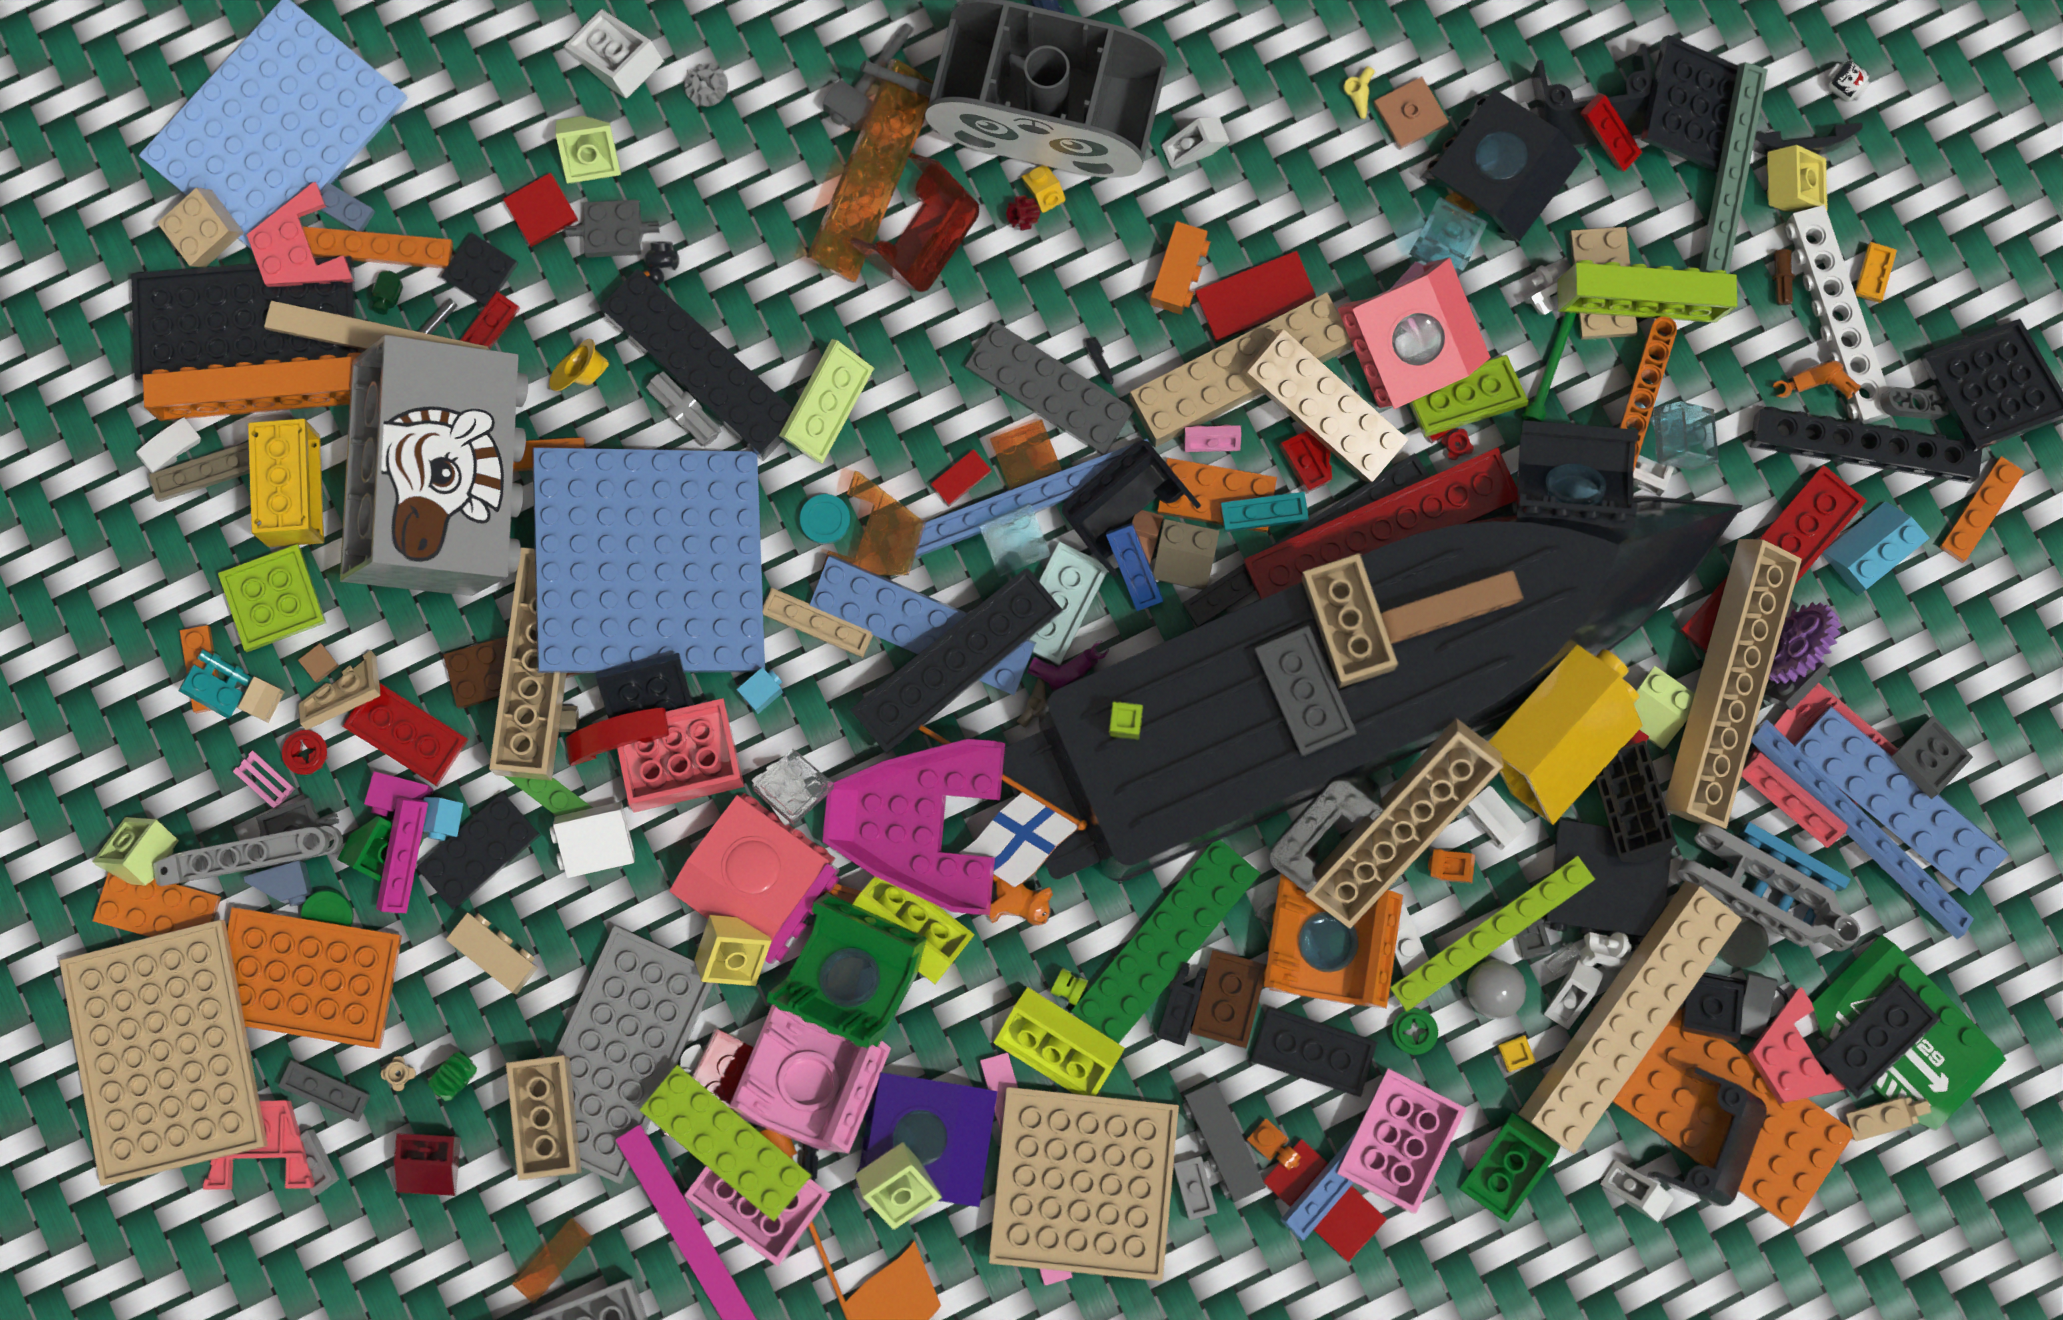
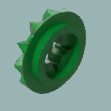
[1392,1009,1438,1055]

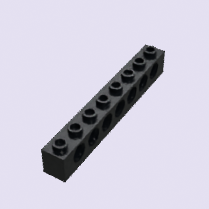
[1750,407,1983,484]

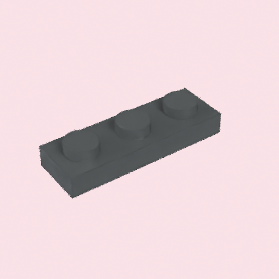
[278,1060,371,1122]

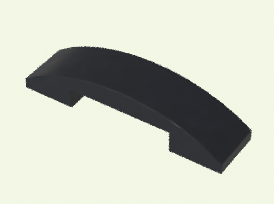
[1753,123,1863,156]

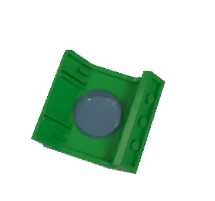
[766,893,927,1048]

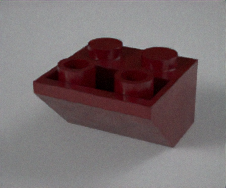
[394,1134,461,1196]

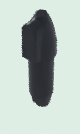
[1085,337,1114,385]

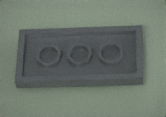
[1254,626,1356,757]

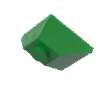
[337,816,423,882]

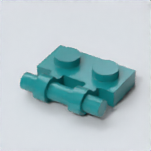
[178,649,252,719]

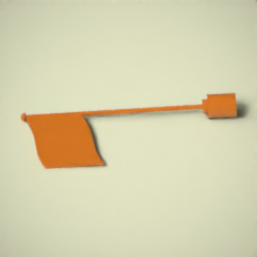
[759,1129,941,1320]

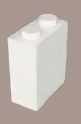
[550,802,635,878]

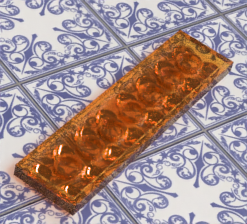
[806,59,934,283]

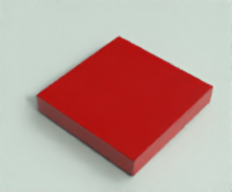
[503,173,579,247]

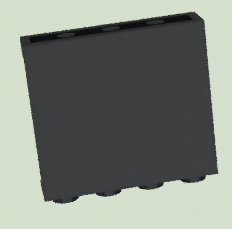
[1543,820,1672,944]

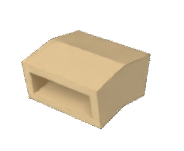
[237,677,284,723]

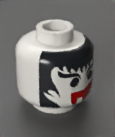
[1828,61,1871,102]

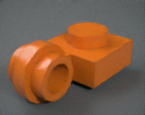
[1247,1119,1301,1170]

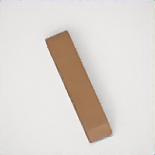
[1380,571,1524,644]

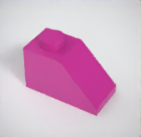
[364,771,434,817]

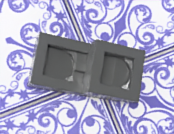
[1508,898,1552,960]
[1741,972,1778,1038]

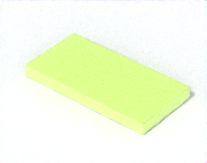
[779,339,874,464]

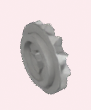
[685,63,728,106]

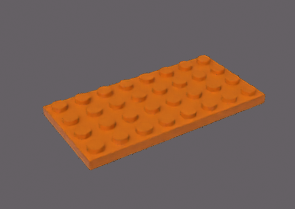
[1612,1008,1854,1228]

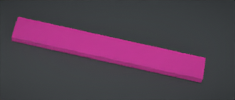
[615,1124,758,1320]

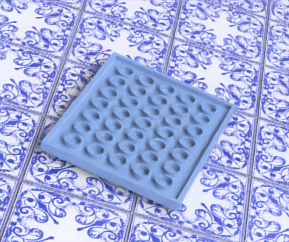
[139,0,408,250]

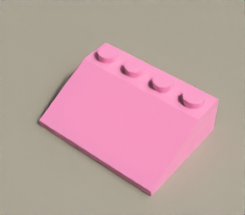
[1337,1069,1467,1214]
[684,1166,831,1268]

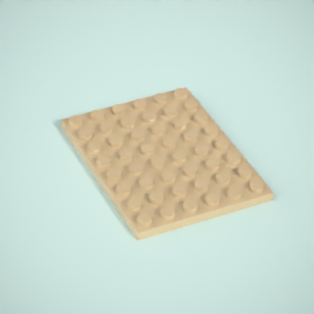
[59,920,268,1186]

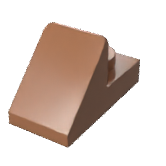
[1133,510,1164,564]

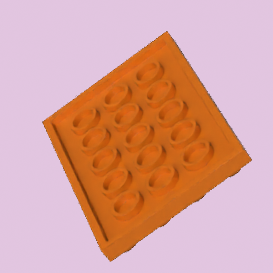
[227,907,402,1049]

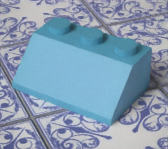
[1822,501,1930,596]

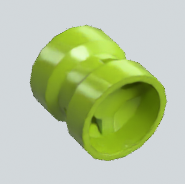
[1050,968,1089,1006]

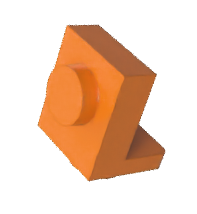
[1428,848,1475,883]

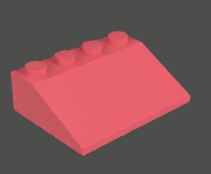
[617,699,744,813]

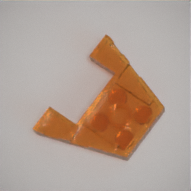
[820,471,926,576]

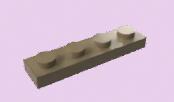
[149,442,250,502]

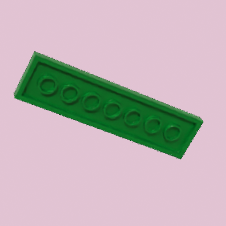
[1071,840,1261,1044]

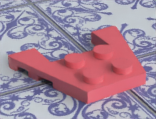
[247,182,354,287]
[1748,987,1846,1104]
[203,1101,315,1190]

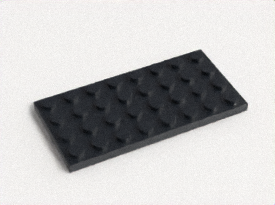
[131,256,358,383]

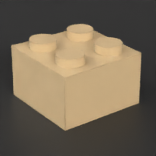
[158,188,244,267]

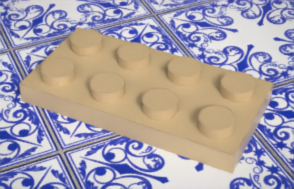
[1570,227,1638,340]

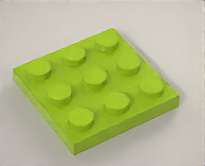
[218,544,327,652]

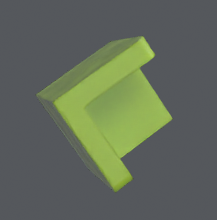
[1110,702,1143,739]

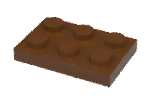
[1190,950,1267,1049]

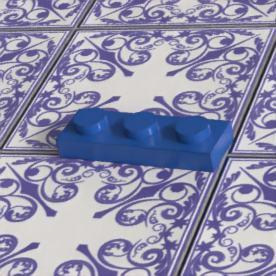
[1106,522,1163,611]

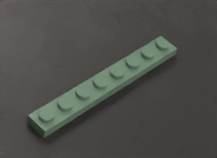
[1700,62,1768,274]

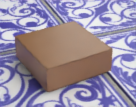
[298,643,339,683]

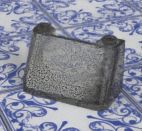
[1269,774,1383,893]

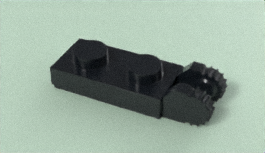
[1157,962,1207,1047]

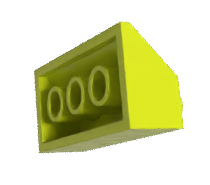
[853,876,975,985]
[994,987,1125,1097]

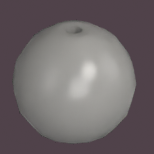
[1466,960,1527,1019]

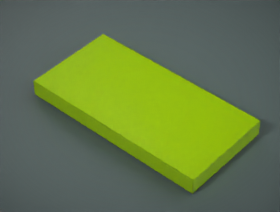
[1409,355,1528,437]

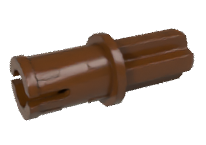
[1772,249,1795,306]

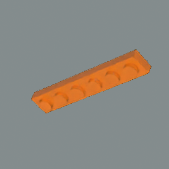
[303,227,453,269]

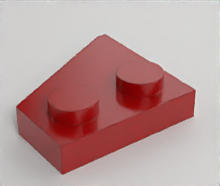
[1279,431,1332,494]

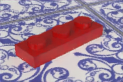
[1580,93,1642,172]

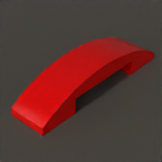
[566,707,669,766]

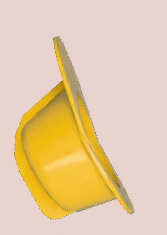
[549,338,609,391]

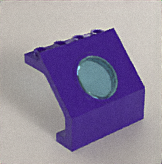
[856,1072,998,1207]

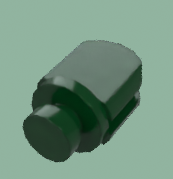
[371,271,403,315]

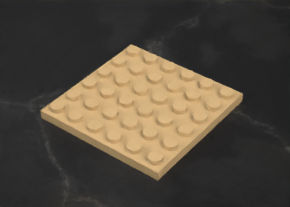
[988,1087,1179,1281]

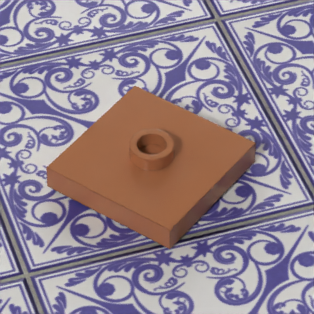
[1374,77,1449,150]

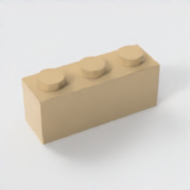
[446,913,539,994]

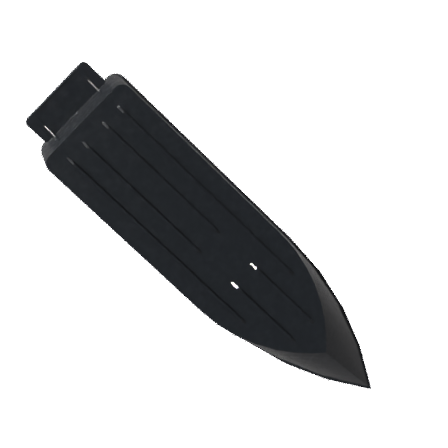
[1003,497,1743,882]

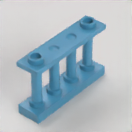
[1728,822,1851,926]

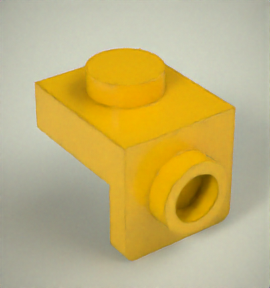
[1021,165,1065,213]

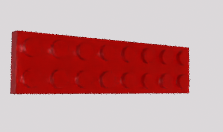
[1680,465,1867,653]

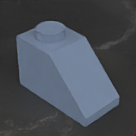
[244,860,314,907]

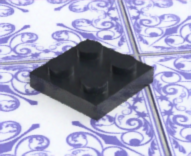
[441,232,518,307]
[1681,976,1745,1043]

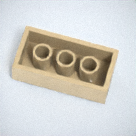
[1301,554,1398,688]
[506,1055,582,1181]

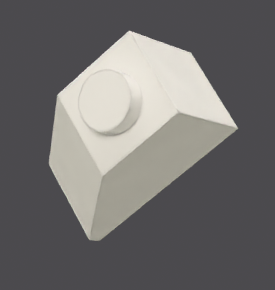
[1162,117,1230,169]
[1544,959,1604,1030]
[1600,1160,1674,1222]

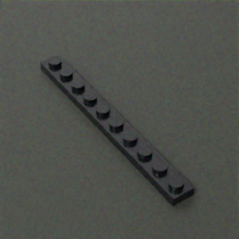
[1182,453,1430,627]

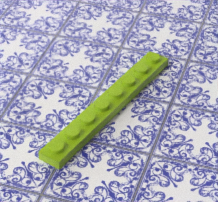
[1390,856,1595,1012]

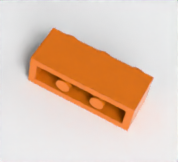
[1150,221,1211,315]

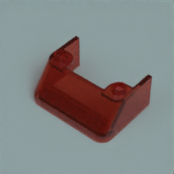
[849,152,980,292]

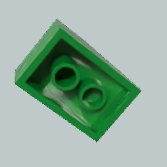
[1459,1112,1560,1223]

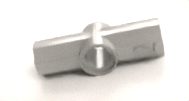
[646,372,721,447]

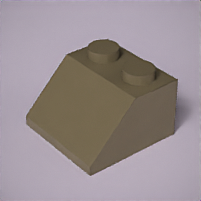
[1153,519,1219,590]

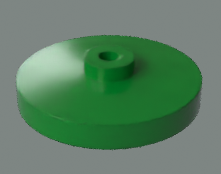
[301,890,354,927]

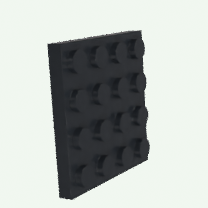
[1641,35,1739,173]
[1920,319,2063,452]

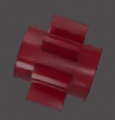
[1006,195,1040,231]

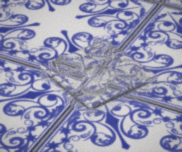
[753,749,834,826]

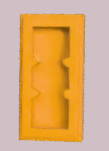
[1855,242,1897,303]

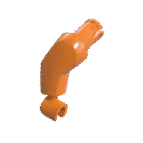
[1773,360,1861,399]

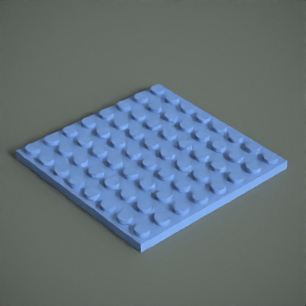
[532,448,765,673]

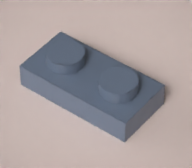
[319,182,375,232]

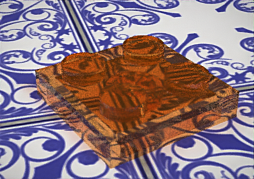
[990,419,1062,491]

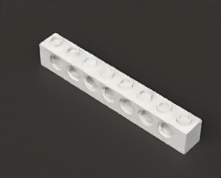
[1786,205,1891,425]

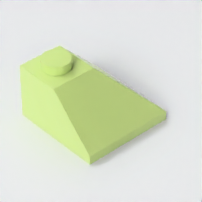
[556,116,621,183]

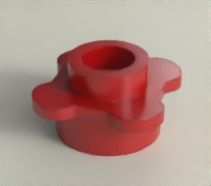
[1441,429,1474,460]

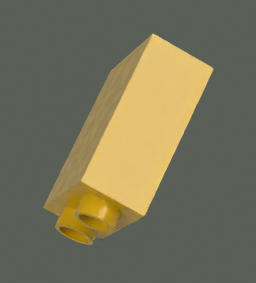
[1488,644,1643,825]

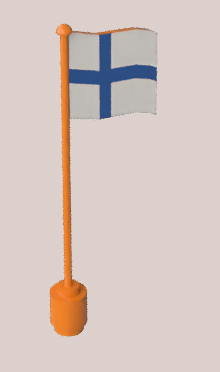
[919,726,1087,887]

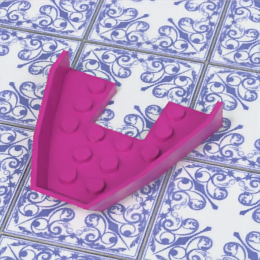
[822,739,1005,915]

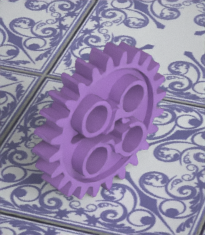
[1769,602,1841,684]

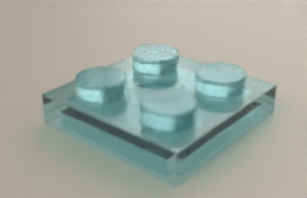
[978,503,1051,577]

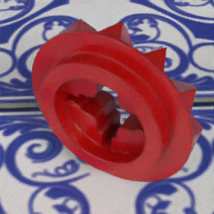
[282,730,328,775]

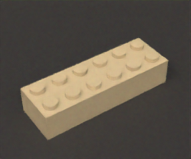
[1241,329,1408,482]

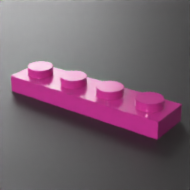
[376,798,428,913]
[765,863,840,964]

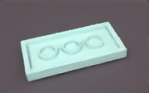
[1029,542,1108,666]

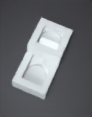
[136,417,201,473]

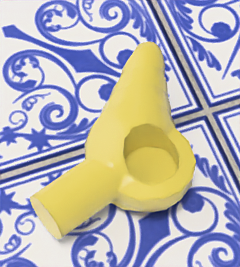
[1344,66,1375,119]

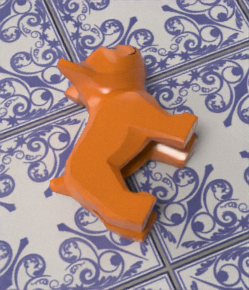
[989,874,1053,926]

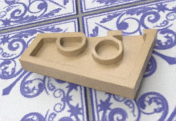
[299,650,381,730]

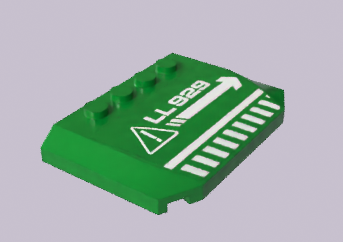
[1812,935,2006,1130]

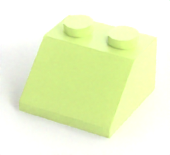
[1634,666,1695,749]
[92,817,179,886]
[855,1142,942,1230]

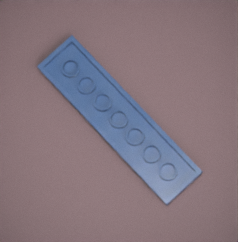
[810,555,1036,695]
[1794,705,2009,896]

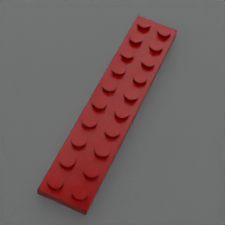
[1243,447,1517,600]

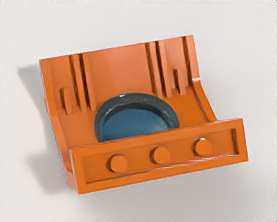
[1264,873,1403,1009]

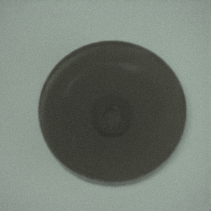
[1718,916,1769,968]

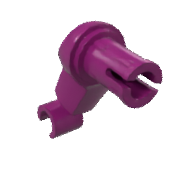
[1027,640,1109,690]

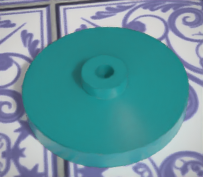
[800,494,850,544]

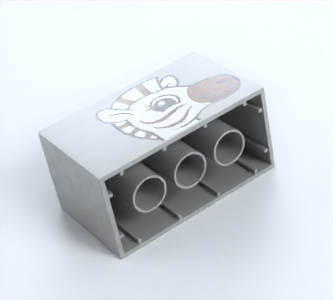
[340,335,528,596]

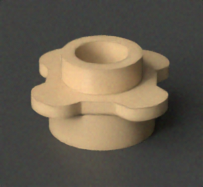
[381,1056,416,1091]

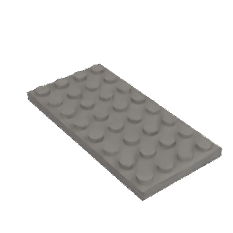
[553,926,714,1184]

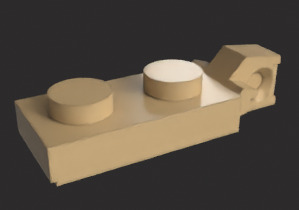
[1846,1097,1931,1142]

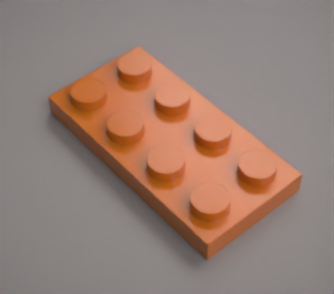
[1157,458,1277,533]
[93,872,221,937]

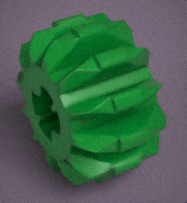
[428,1052,477,1101]

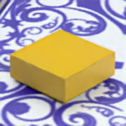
[1497,1036,1536,1073]

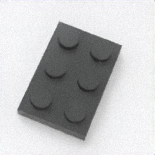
[1891,715,1973,800]

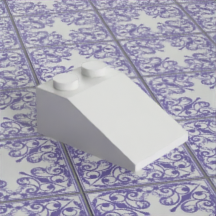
[564,9,664,99]

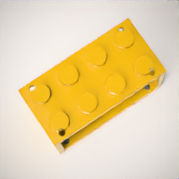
[248,419,324,547]

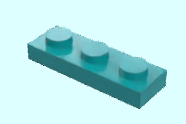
[1221,492,1309,532]

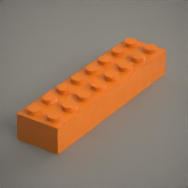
[143,353,362,421]

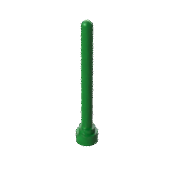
[1522,312,1576,422]

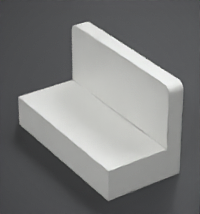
[1465,786,1526,850]

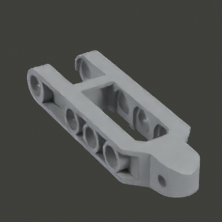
[1677,823,1861,951]
[153,826,343,886]

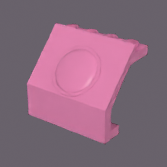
[729,1004,891,1154]

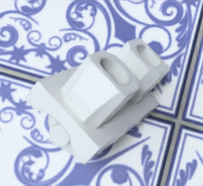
[1523,265,1564,315]
[1580,932,1632,972]

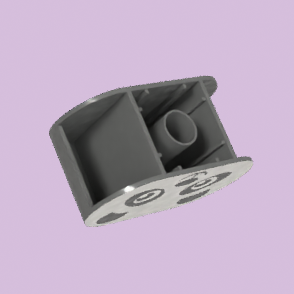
[925,0,1168,178]

